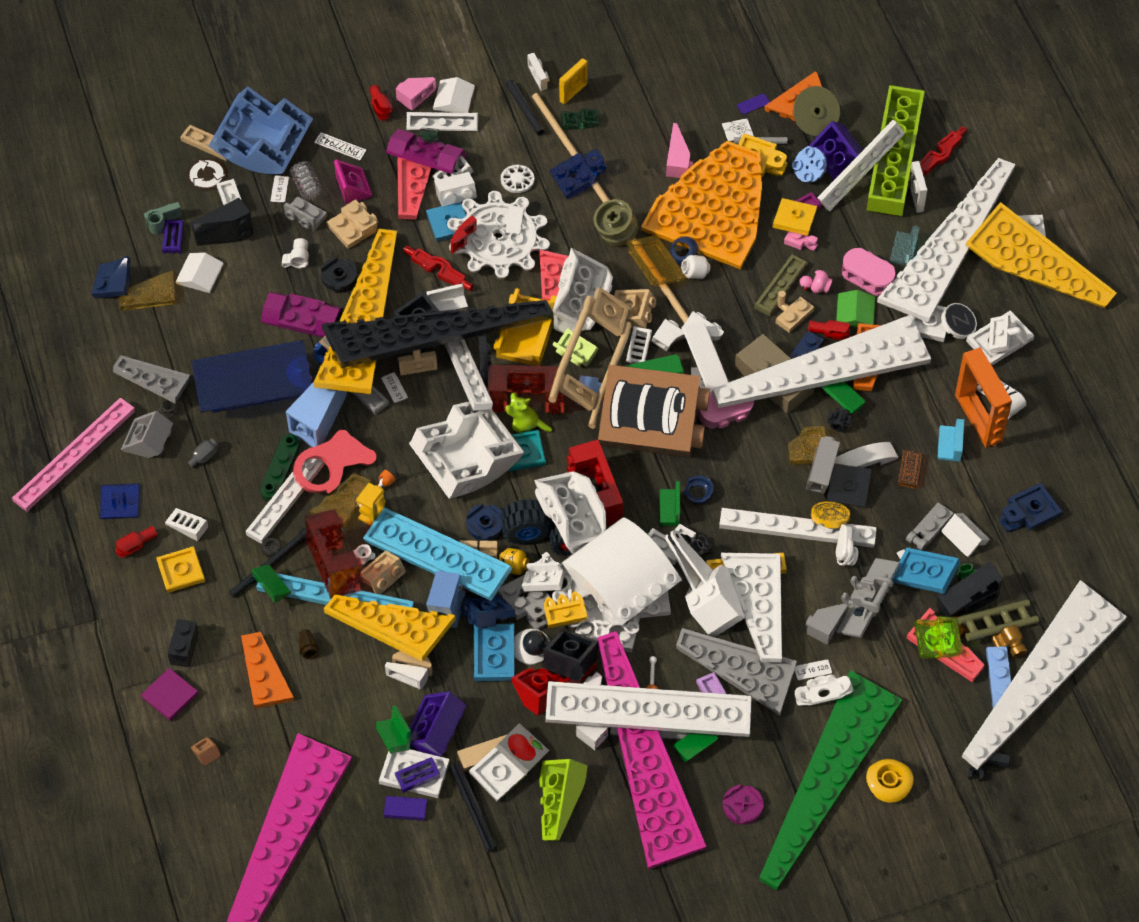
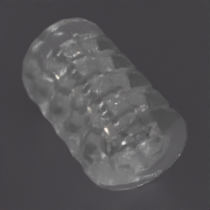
[290,161,322,201]

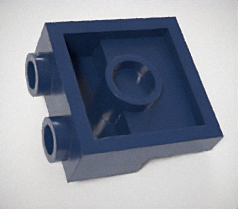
[461,595,515,629]

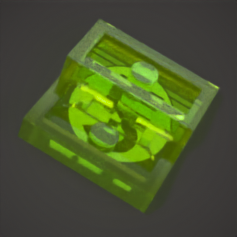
[914,616,963,658]

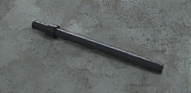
[229,520,322,598]

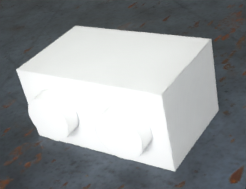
[434,172,477,207]

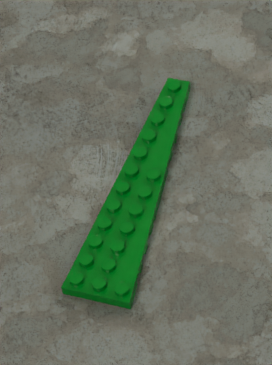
[759,670,902,890]

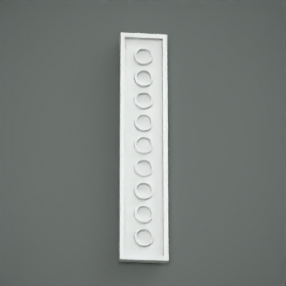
[545,681,751,737]

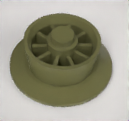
[793,86,840,136]

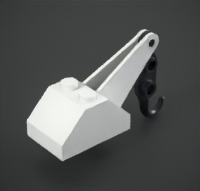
[665,530,745,637]

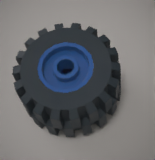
[501,499,552,545]

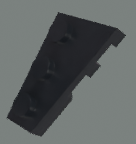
[478,336,491,394]

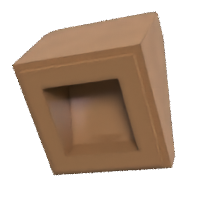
[191,737,221,766]

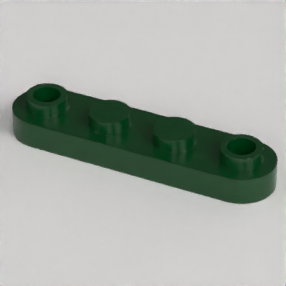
[260,434,300,501]

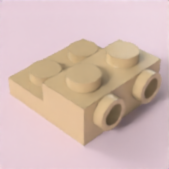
[327,199,378,249]
[614,289,656,328]

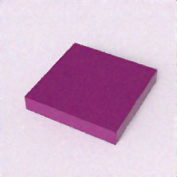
[141,668,198,721]

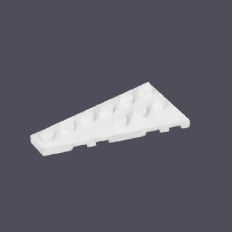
[721,553,782,662]

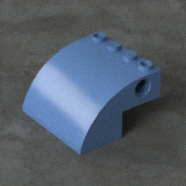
[208,86,313,174]

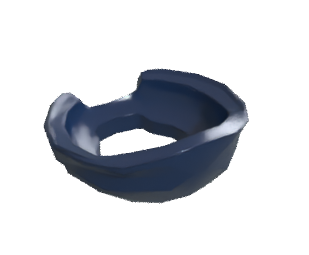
[670,236,699,265]
[684,475,714,503]

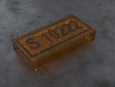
[898,450,922,489]

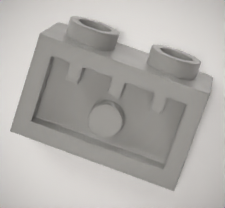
[284,196,327,231]

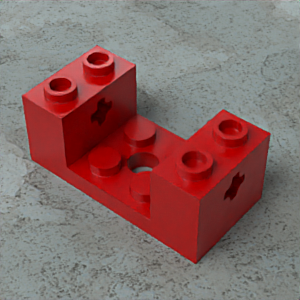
[566,440,623,527]

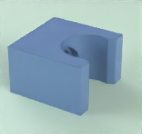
[426,571,467,628]

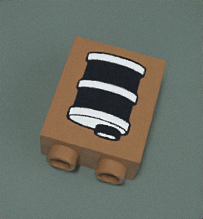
[598,365,710,458]

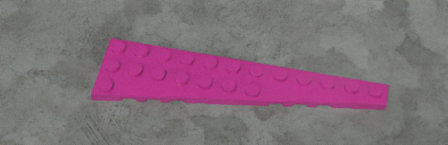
[597,631,706,869]
[227,733,352,922]

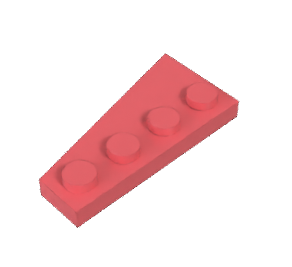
[397,157,431,220]
[907,608,984,682]

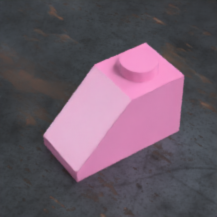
[396,77,436,111]

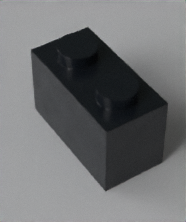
[167,619,199,668]

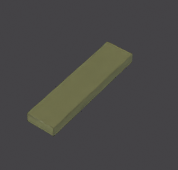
[754,254,808,316]

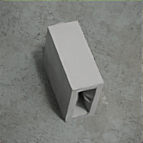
[805,436,840,494]

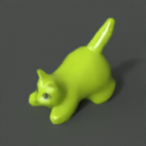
[506,393,553,433]

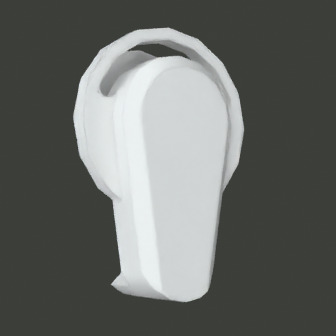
[836,524,858,566]

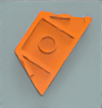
[765,71,822,121]

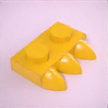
[544,591,588,628]

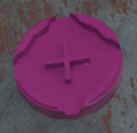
[723,785,764,825]

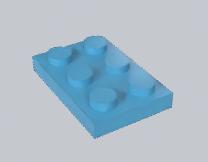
[892,548,960,594]
[474,624,514,681]

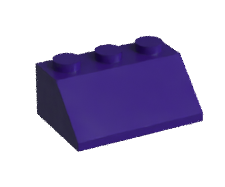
[809,121,863,180]
[409,692,466,756]

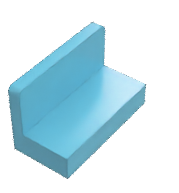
[937,419,964,462]

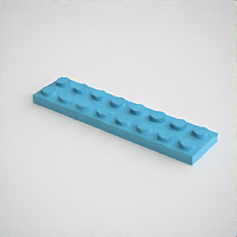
[363,507,512,601]

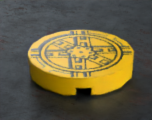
[811,502,850,528]

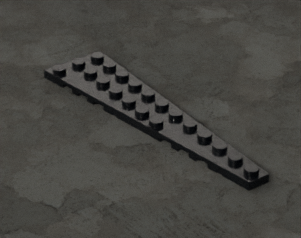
[322,300,553,368]

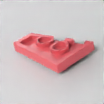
[540,250,569,301]

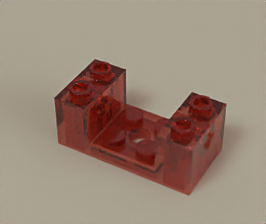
[488,365,565,414]
[305,509,363,599]

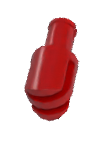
[369,85,393,121]
[808,320,850,340]
[116,526,158,558]

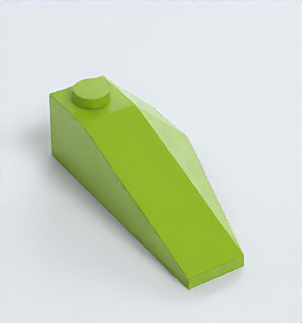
[539,759,588,841]

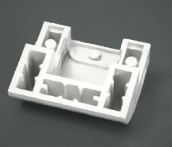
[409,402,524,499]
[562,518,682,626]

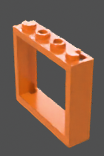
[955,347,1012,448]

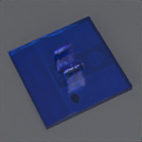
[99,483,140,519]

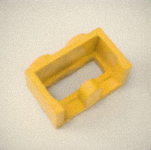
[356,483,386,526]

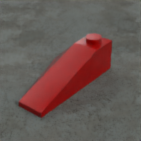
[511,663,597,716]

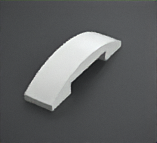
[829,442,898,484]

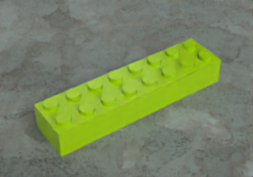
[867,85,925,216]

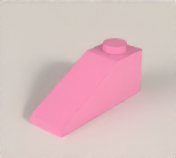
[666,123,693,178]

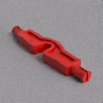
[919,126,967,175]
[403,245,474,291]

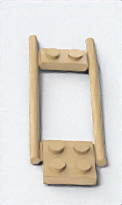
[549,287,632,429]

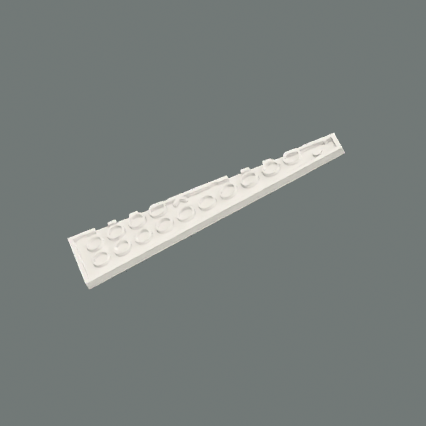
[877,158,1015,322]
[712,315,931,408]
[962,580,1127,770]

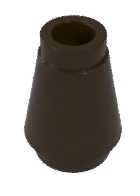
[299,629,319,659]

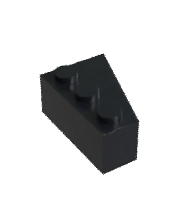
[936,561,1003,622]

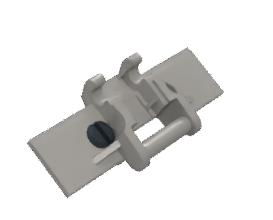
[837,558,900,638]

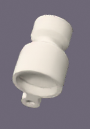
[282,238,309,269]

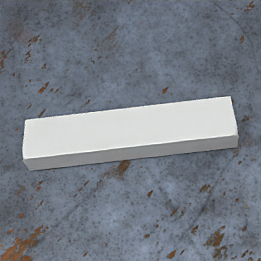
[407,112,478,131]
[683,322,729,393]

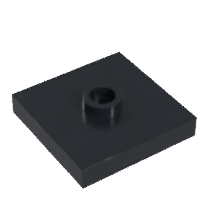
[827,463,871,508]

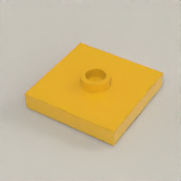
[559,58,587,104]
[773,198,817,236]
[156,546,205,593]

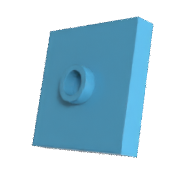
[426,202,466,242]

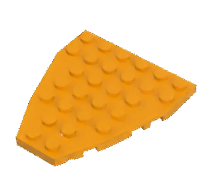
[641,141,762,270]

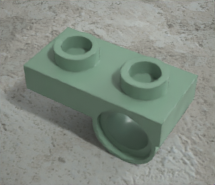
[144,202,182,235]

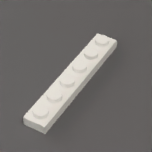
[818,120,905,211]
[445,339,493,411]
[246,459,325,544]

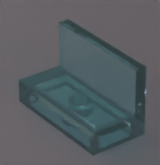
[890,226,920,265]

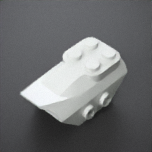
[553,248,613,334]
[534,471,606,555]

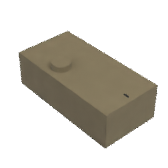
[735,334,815,414]

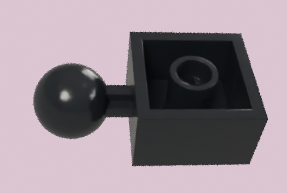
[522,628,598,682]

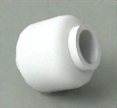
[681,255,710,280]

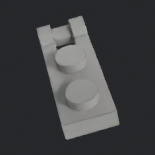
[906,503,954,551]

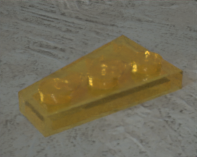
[119,270,176,311]
[310,473,371,529]

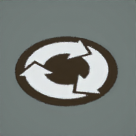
[186,157,227,191]

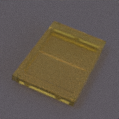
[626,235,686,286]

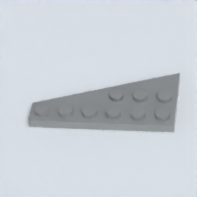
[676,628,797,715]

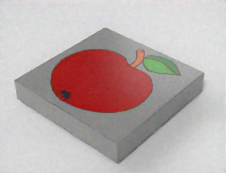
[495,723,549,775]

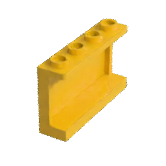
[494,288,557,367]

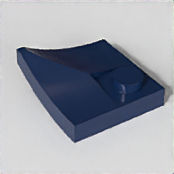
[91,256,130,298]

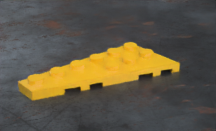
[324,595,456,662]

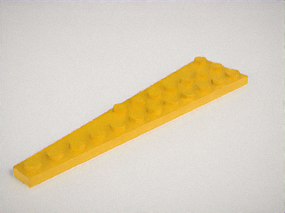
[314,229,397,394]

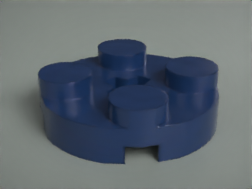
[466,504,503,541]

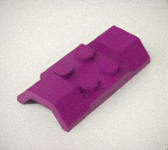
[386,129,466,174]
[261,292,343,337]

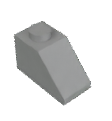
[806,604,848,645]

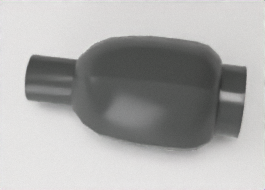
[187,438,219,468]

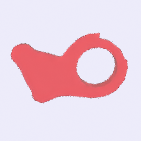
[293,430,376,494]

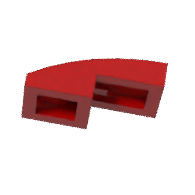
[450,215,477,254]

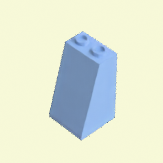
[286,382,347,447]

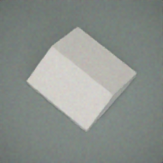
[433,77,475,113]
[176,253,224,293]

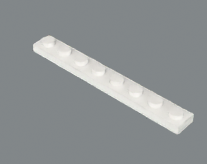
[719,508,876,548]

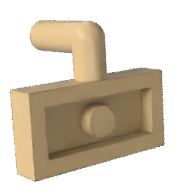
[775,291,814,333]
[398,350,437,375]

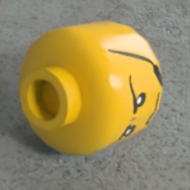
[499,548,529,575]

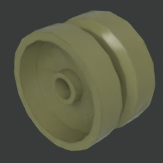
[594,199,639,247]

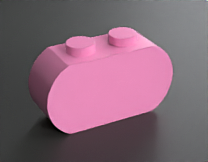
[842,248,895,296]
[697,393,754,429]

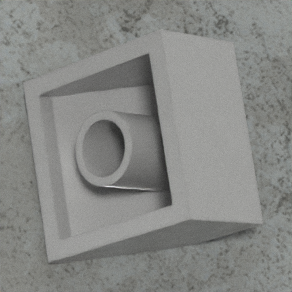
[121,411,173,458]

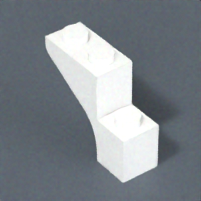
[651,311,724,351]
[576,672,608,750]

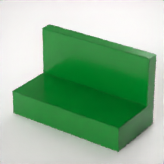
[660,481,680,526]
[376,706,411,754]

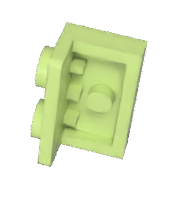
[553,328,599,367]

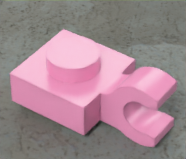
[784,232,818,251]

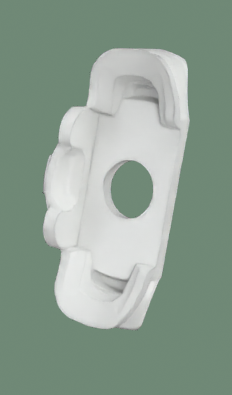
[795,675,853,705]

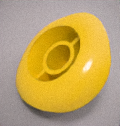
[866,759,914,803]

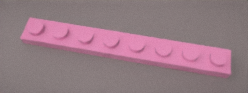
[12,398,135,512]

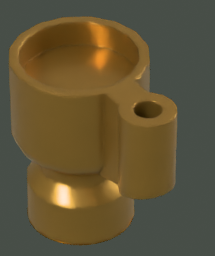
[991,625,1028,658]

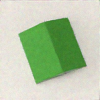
[836,290,875,328]

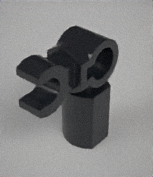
[968,752,1010,781]

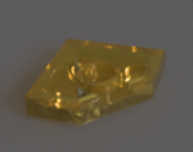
[788,426,826,464]

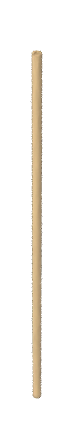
[532,93,689,324]

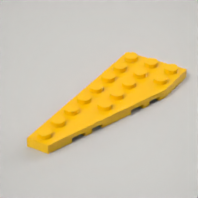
[965,202,1117,308]

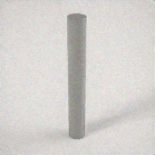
[734,137,787,144]

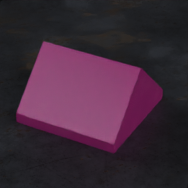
[334,159,372,204]

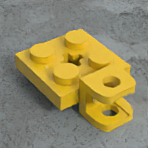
[738,133,787,177]

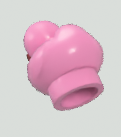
[800,270,832,293]

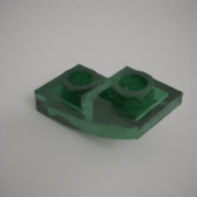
[560,108,599,130]
[419,127,440,142]

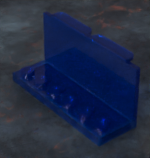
[191,340,312,413]

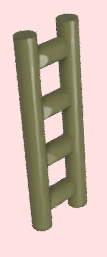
[957,599,1039,641]

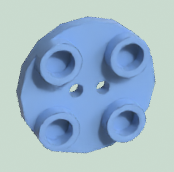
[792,146,827,183]

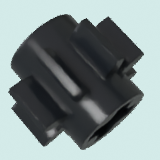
[828,408,852,431]

